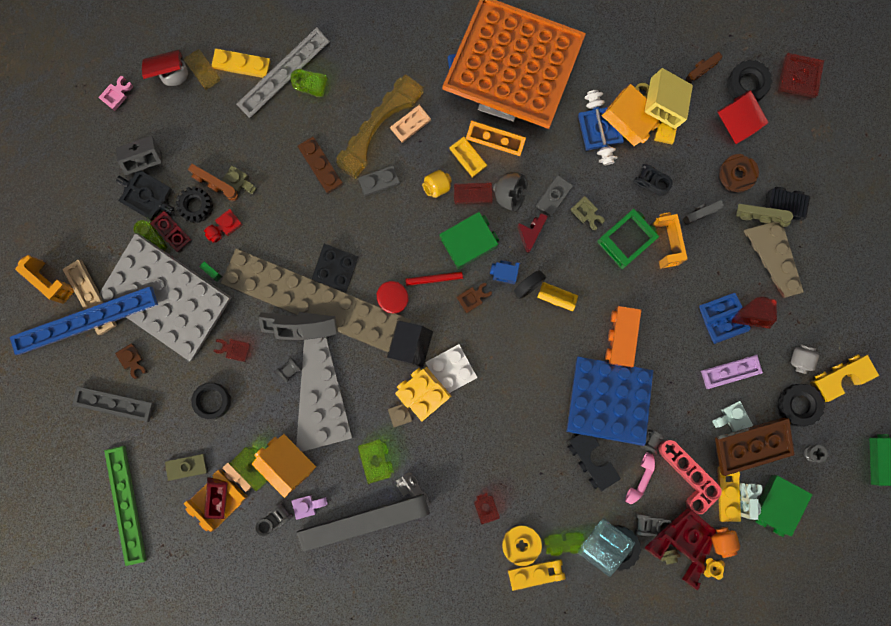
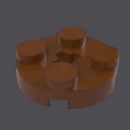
[719,154,759,192]

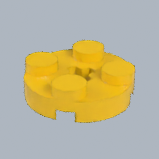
[502,525,542,566]

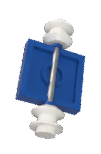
[578,90,624,165]

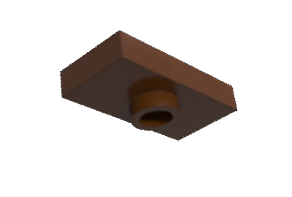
[685,51,723,84]

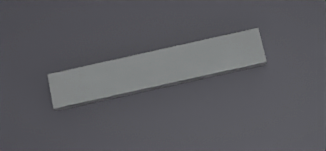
[236,27,330,118]

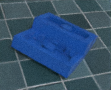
[699,293,751,344]

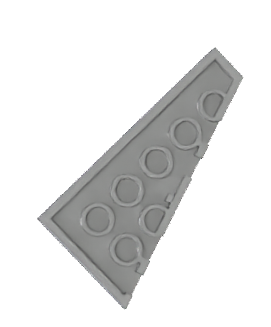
[296,337,353,452]

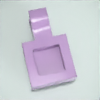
[292,495,328,520]

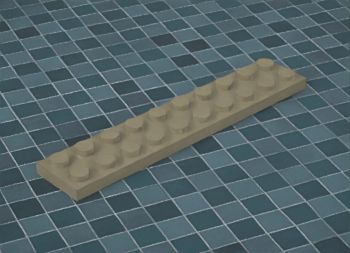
[221,249,411,352]

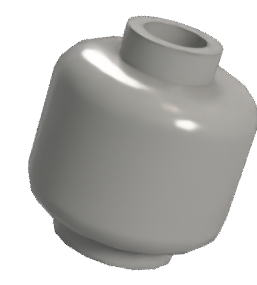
[791,344,820,374]

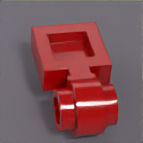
[204,209,242,243]

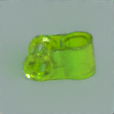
[291,69,328,97]
[133,220,168,249]

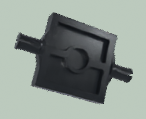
[116,170,175,221]

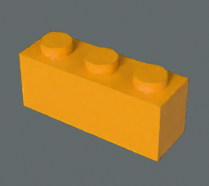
[466,120,526,156]

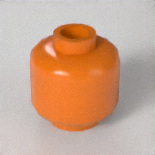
[712,527,741,558]

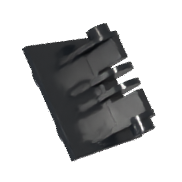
[311,243,358,292]

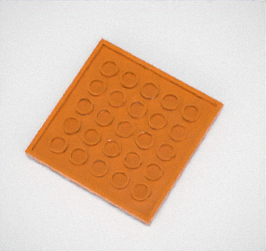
[442,0,586,129]

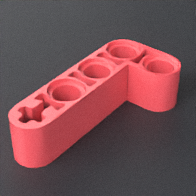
[657,440,722,514]

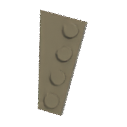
[743,222,804,298]

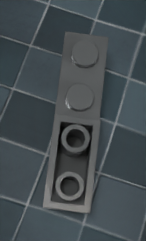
[258,312,338,340]

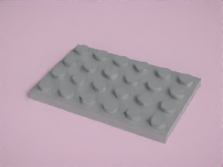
[99,233,232,361]

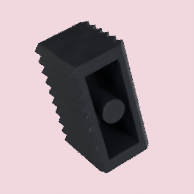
[765,187,810,221]

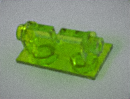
[544,532,586,556]

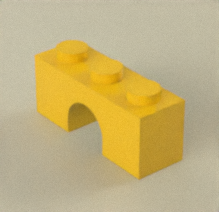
[810,354,879,402]

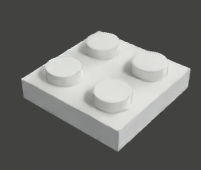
[425,344,477,393]

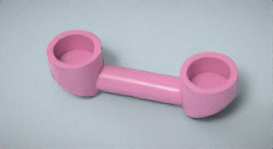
[625,452,655,504]

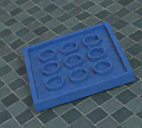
[566,356,653,446]

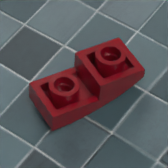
[150,211,191,252]

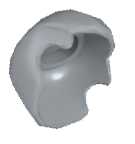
[159,60,188,86]

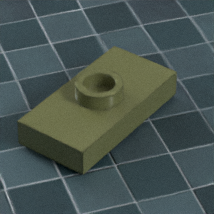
[165,454,208,481]

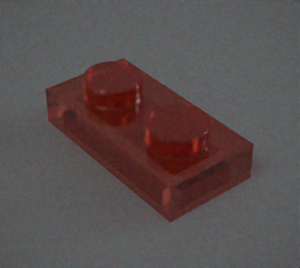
[454,183,492,204]

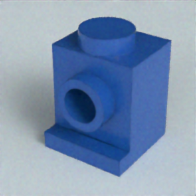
[490,260,520,284]

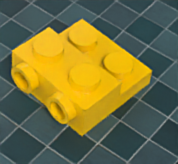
[395,367,452,421]

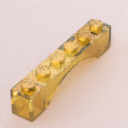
[336,74,424,180]

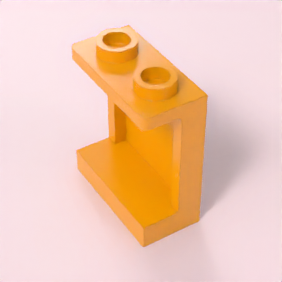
[15,255,74,304]

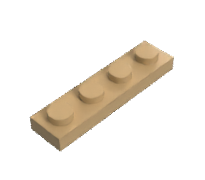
[63,260,117,335]

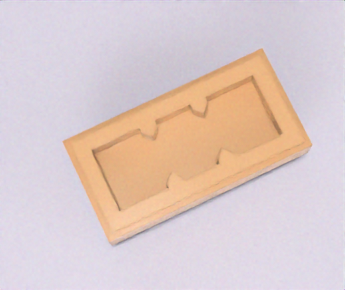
[390,104,431,143]

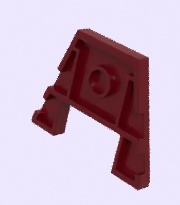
[645,508,716,590]

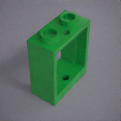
[597,209,659,270]

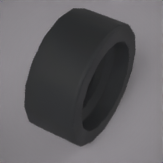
[191,383,231,419]

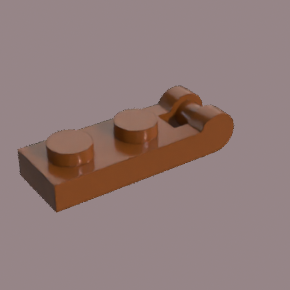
[188,164,239,201]

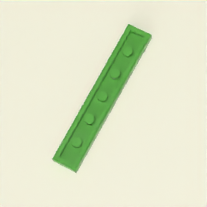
[104,446,146,566]

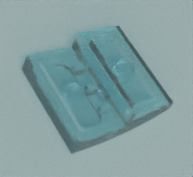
[578,518,635,577]

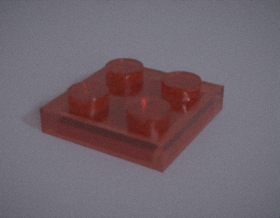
[779,53,824,98]

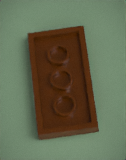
[715,417,795,476]

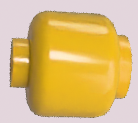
[422,170,452,198]

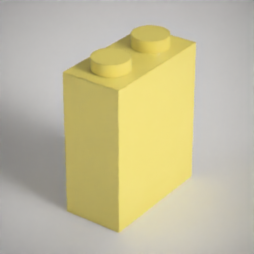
[645,68,693,129]

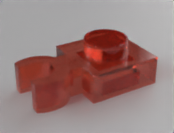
[214,339,250,362]

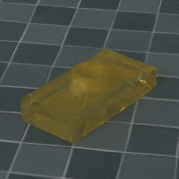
[184,49,221,90]

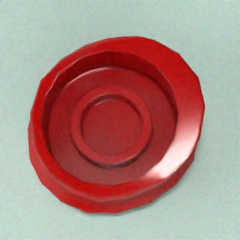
[377,281,409,314]

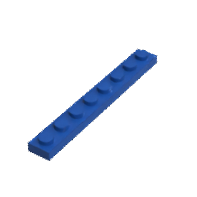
[10,287,158,355]

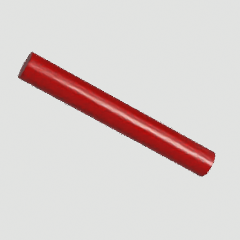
[405,271,463,286]

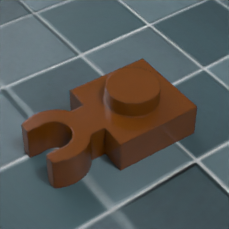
[456,283,492,314]
[115,343,147,379]

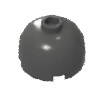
[493,172,528,211]

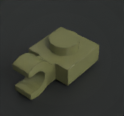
[221,166,257,195]

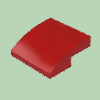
[142,49,182,79]
[717,90,769,144]

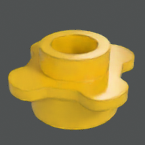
[704,558,725,580]

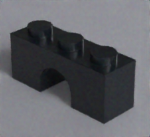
[567,434,621,492]

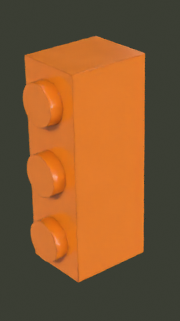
[605,306,641,368]

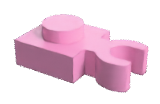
[98,76,133,111]

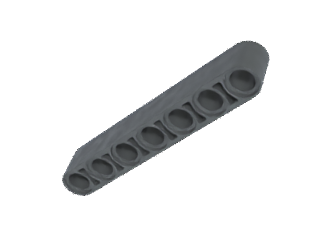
[296,494,430,551]

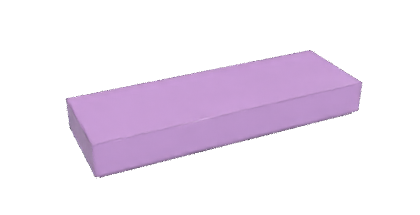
[701,355,763,389]

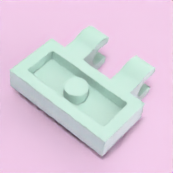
[712,401,753,432]
[740,483,762,520]

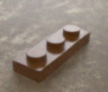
[297,137,343,194]

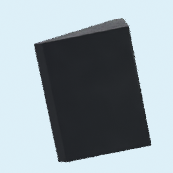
[387,320,433,368]

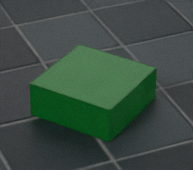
[199,261,223,282]

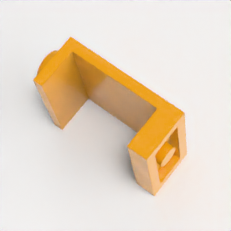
[651,212,687,269]
[184,469,248,532]

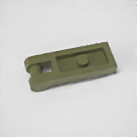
[736,204,793,227]

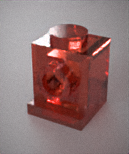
[474,493,500,525]

